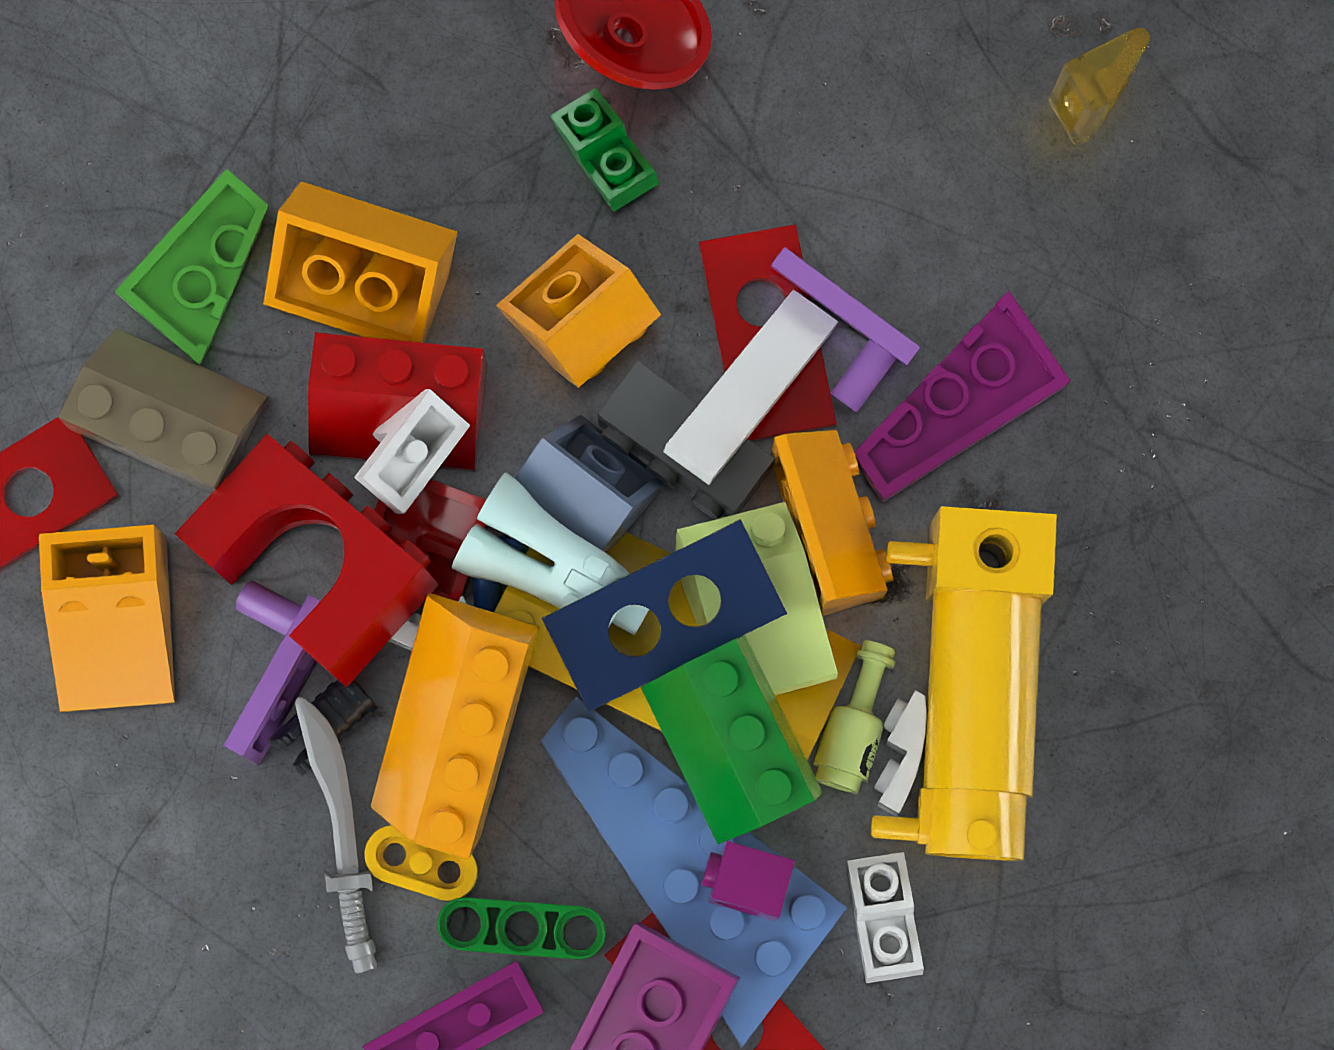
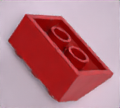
[308,332,488,472]

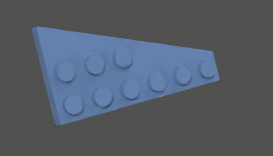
[541,697,847,1047]

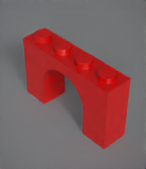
[174,434,439,687]

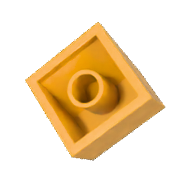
[496,234,661,388]

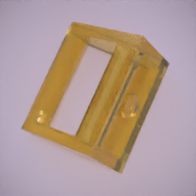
[1048,28,1150,147]

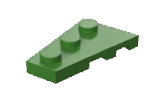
[115,169,269,366]

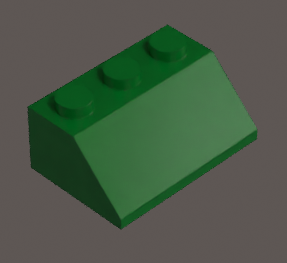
[641,636,823,844]

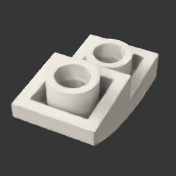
[874,690,926,817]
[847,852,924,983]

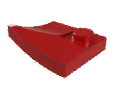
[374,478,488,601]

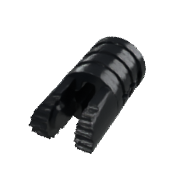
[268,680,379,776]

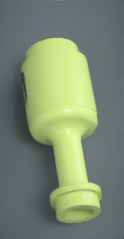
[813,640,896,794]

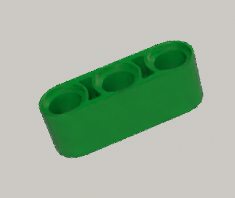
[437,897,607,960]

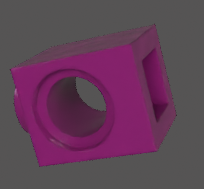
[701,841,795,922]

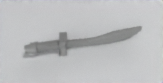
[295,697,377,973]

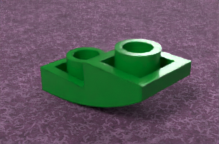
[550,88,659,212]

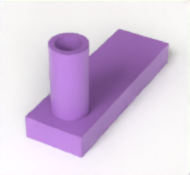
[771,247,920,413]
[224,581,320,765]

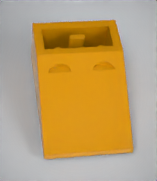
[39,524,175,712]

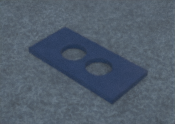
[542,519,787,712]

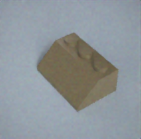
[58,328,268,493]

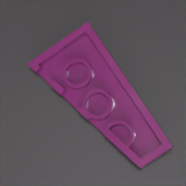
[854,290,1071,503]

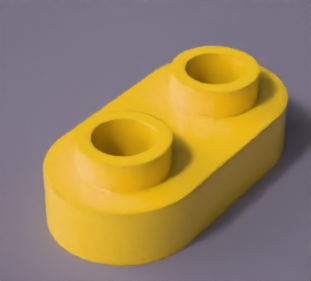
[365,825,478,901]

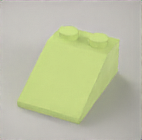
[675,502,838,695]

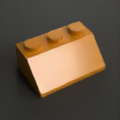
[263,181,458,343]
[771,430,893,617]

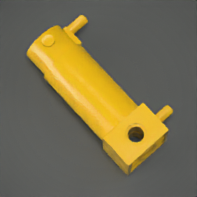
[871,506,1057,861]

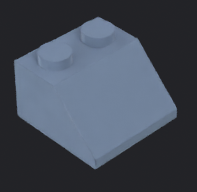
[515,415,665,553]

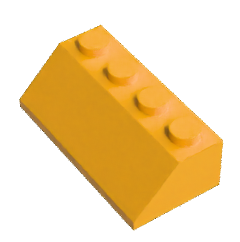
[370,593,540,859]

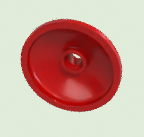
[554,0,712,90]

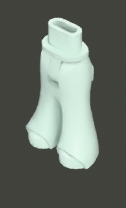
[452,472,649,635]

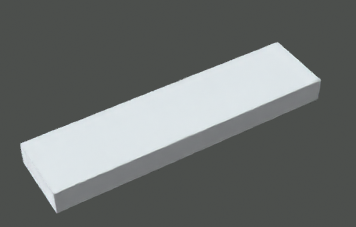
[663,289,838,485]

